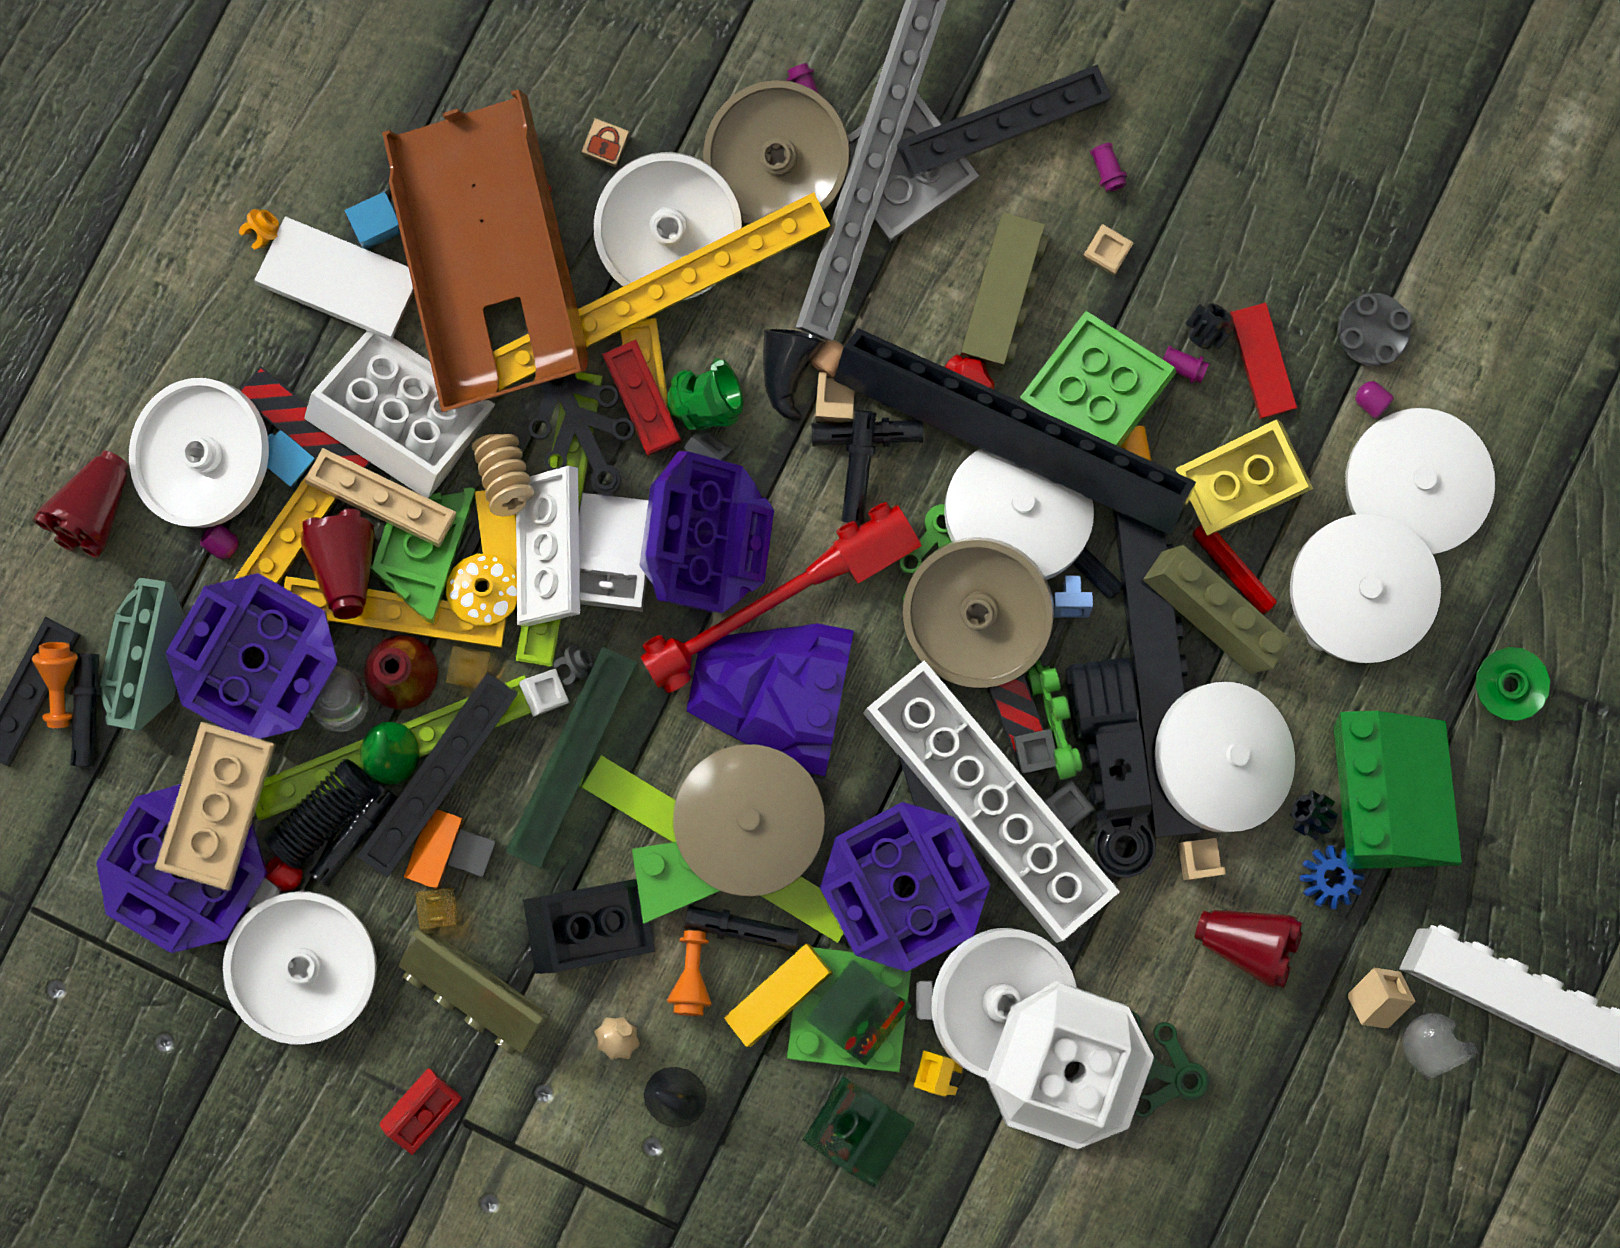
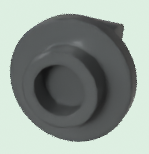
[553,645,594,685]

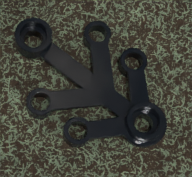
[529,374,635,496]

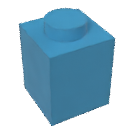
[344,192,401,250]
[267,430,316,491]

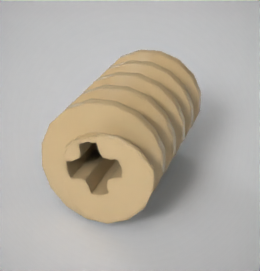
[472,434,534,517]

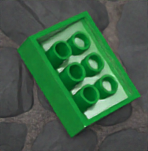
[1334,711,1462,869]

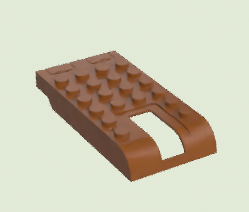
[382,89,588,412]

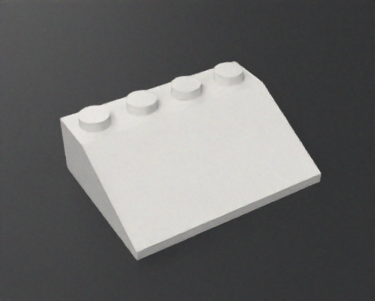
[304,331,495,498]

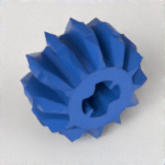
[1299,845,1365,910]

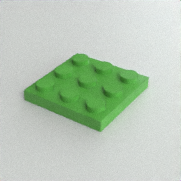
[1020,311,1177,447]
[787,946,911,1072]

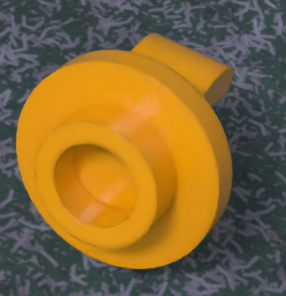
[239,209,279,249]

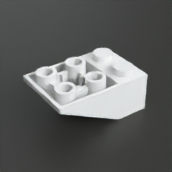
[579,493,648,612]

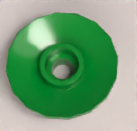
[1475,647,1550,721]

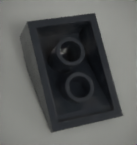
[523,879,655,974]

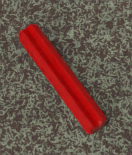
[1192,524,1277,614]

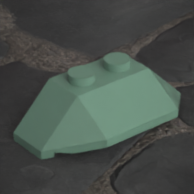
[100,578,185,731]

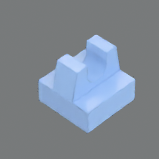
[1053,576,1093,618]

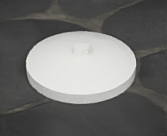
[594,152,742,300]
[129,378,269,528]
[1345,408,1495,555]
[944,449,1094,580]
[1290,514,1441,663]
[1155,682,1295,833]
[223,892,377,1044]
[932,928,1077,1078]

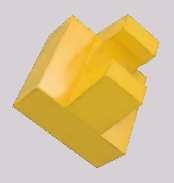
[913,1050,963,1097]

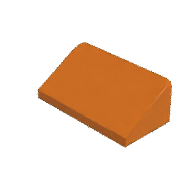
[404,809,465,890]

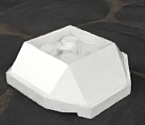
[986,981,1154,1149]

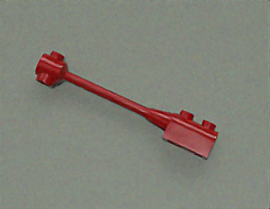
[640,502,922,693]

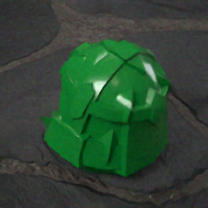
[667,357,744,430]

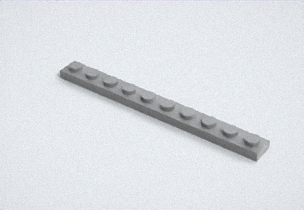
[795,0,947,341]

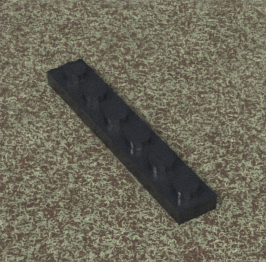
[897,65,1112,178]
[357,671,518,878]

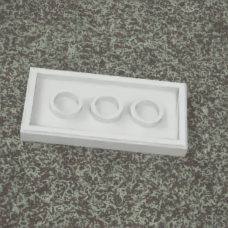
[254,217,414,340]
[516,466,580,627]

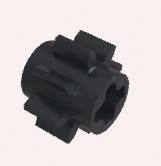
[1185,303,1234,349]
[1290,790,1338,840]

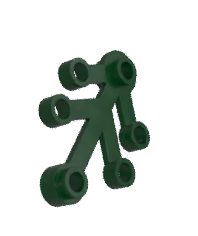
[1131,1011,1209,1118]

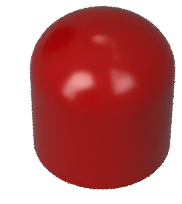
[266,856,303,892]

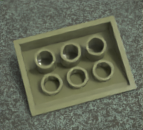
[399,929,551,1055]

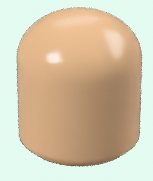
[811,340,844,378]

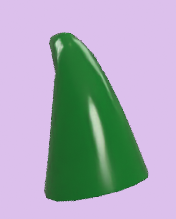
[360,722,419,785]

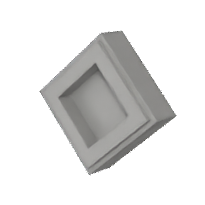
[915,981,932,1020]

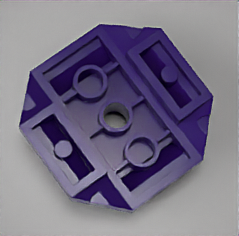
[639,451,774,613]
[166,573,338,739]
[96,784,268,953]
[820,802,990,972]

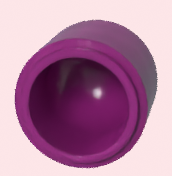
[1355,381,1394,419]
[200,524,239,560]

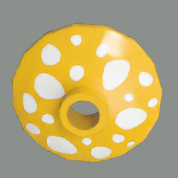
[446,554,517,626]

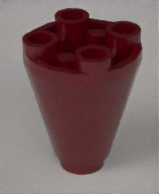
[33,450,129,559]
[300,509,376,620]
[363,635,439,710]
[1195,910,1303,989]

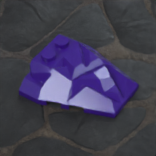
[686,623,854,777]

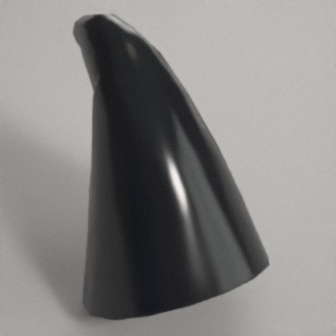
[763,329,825,420]
[644,1067,707,1127]

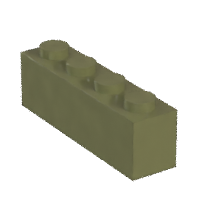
[960,212,1048,371]
[1143,545,1291,674]

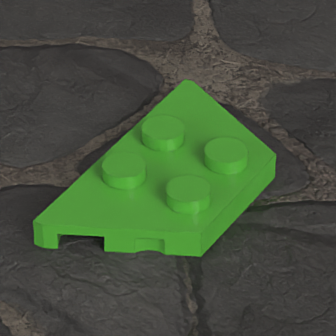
[371,487,476,624]

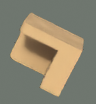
[815,373,854,423]
[1178,838,1226,880]
[1348,967,1416,1028]

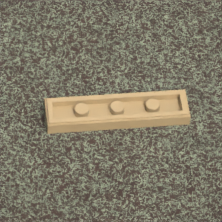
[305,448,456,548]

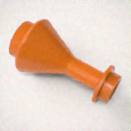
[32,642,78,728]
[667,930,712,1016]

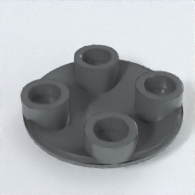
[1338,293,1412,366]

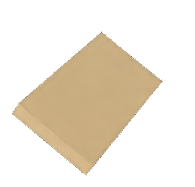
[155,722,276,890]

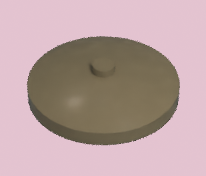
[703,80,851,224]
[903,537,1054,688]
[673,745,825,896]

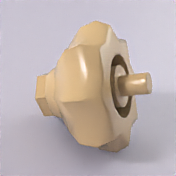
[594,1017,640,1060]

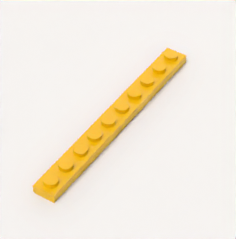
[493,192,831,391]

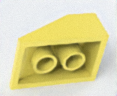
[1176,419,1313,536]

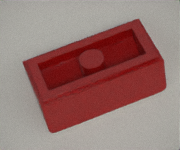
[379,1068,463,1155]

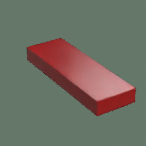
[1230,303,1297,419]
[602,340,681,457]

